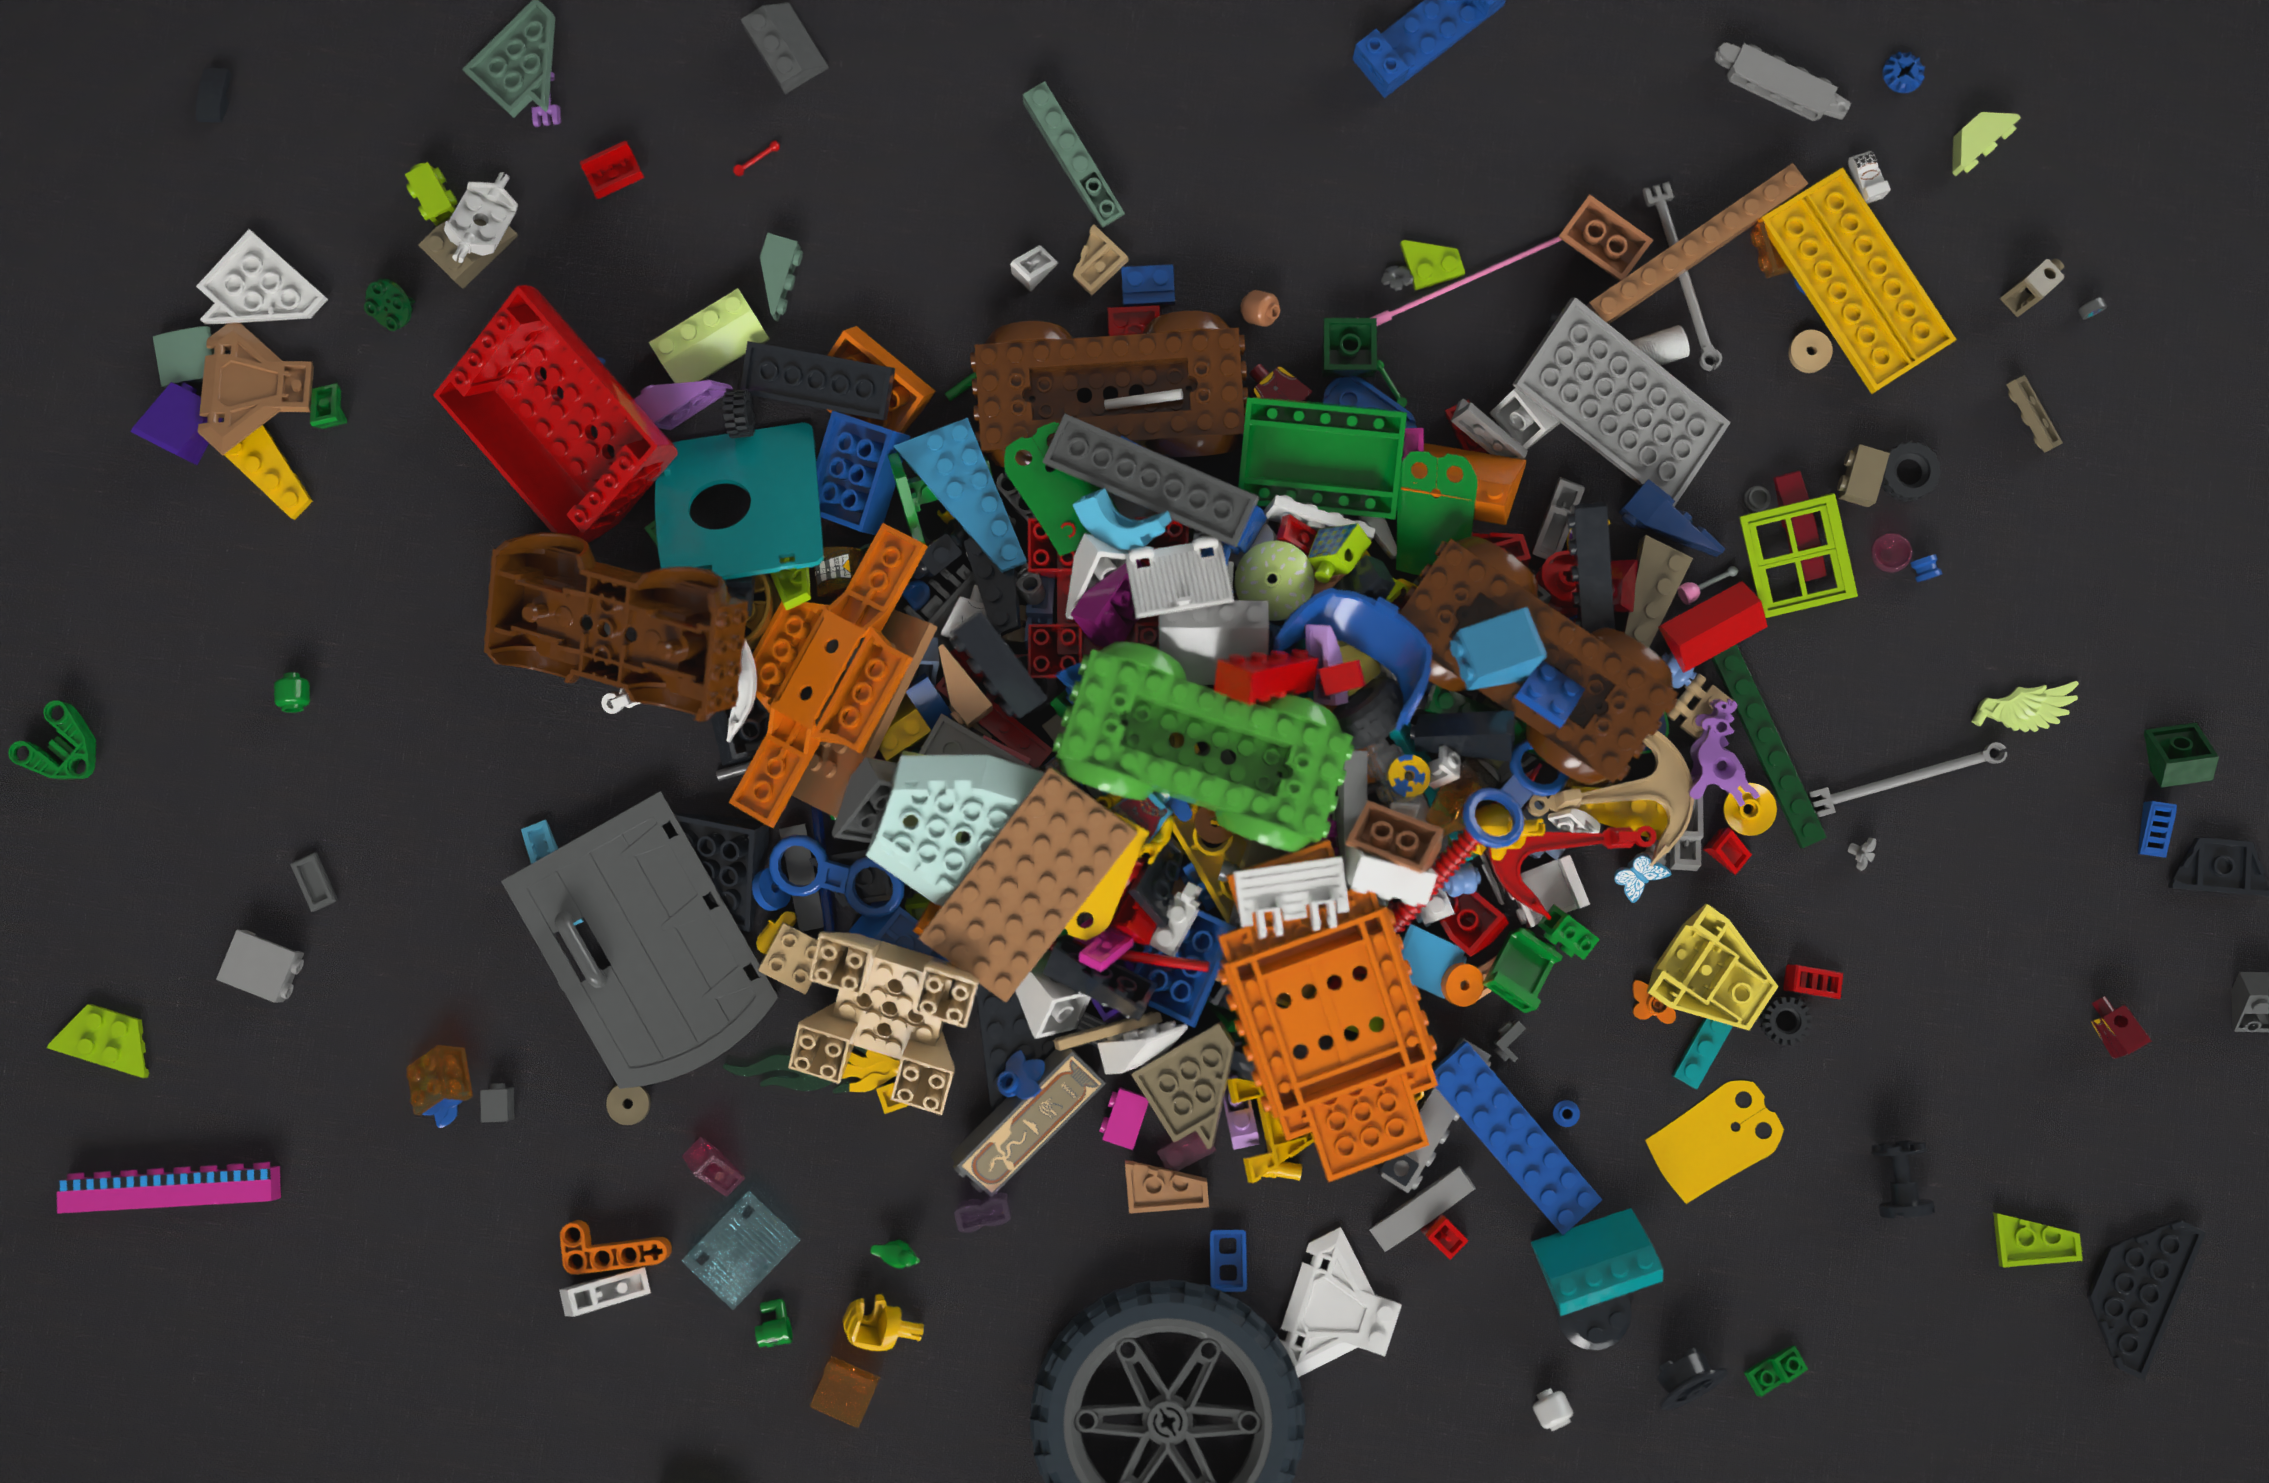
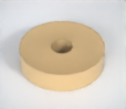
[1788,330,1833,373]

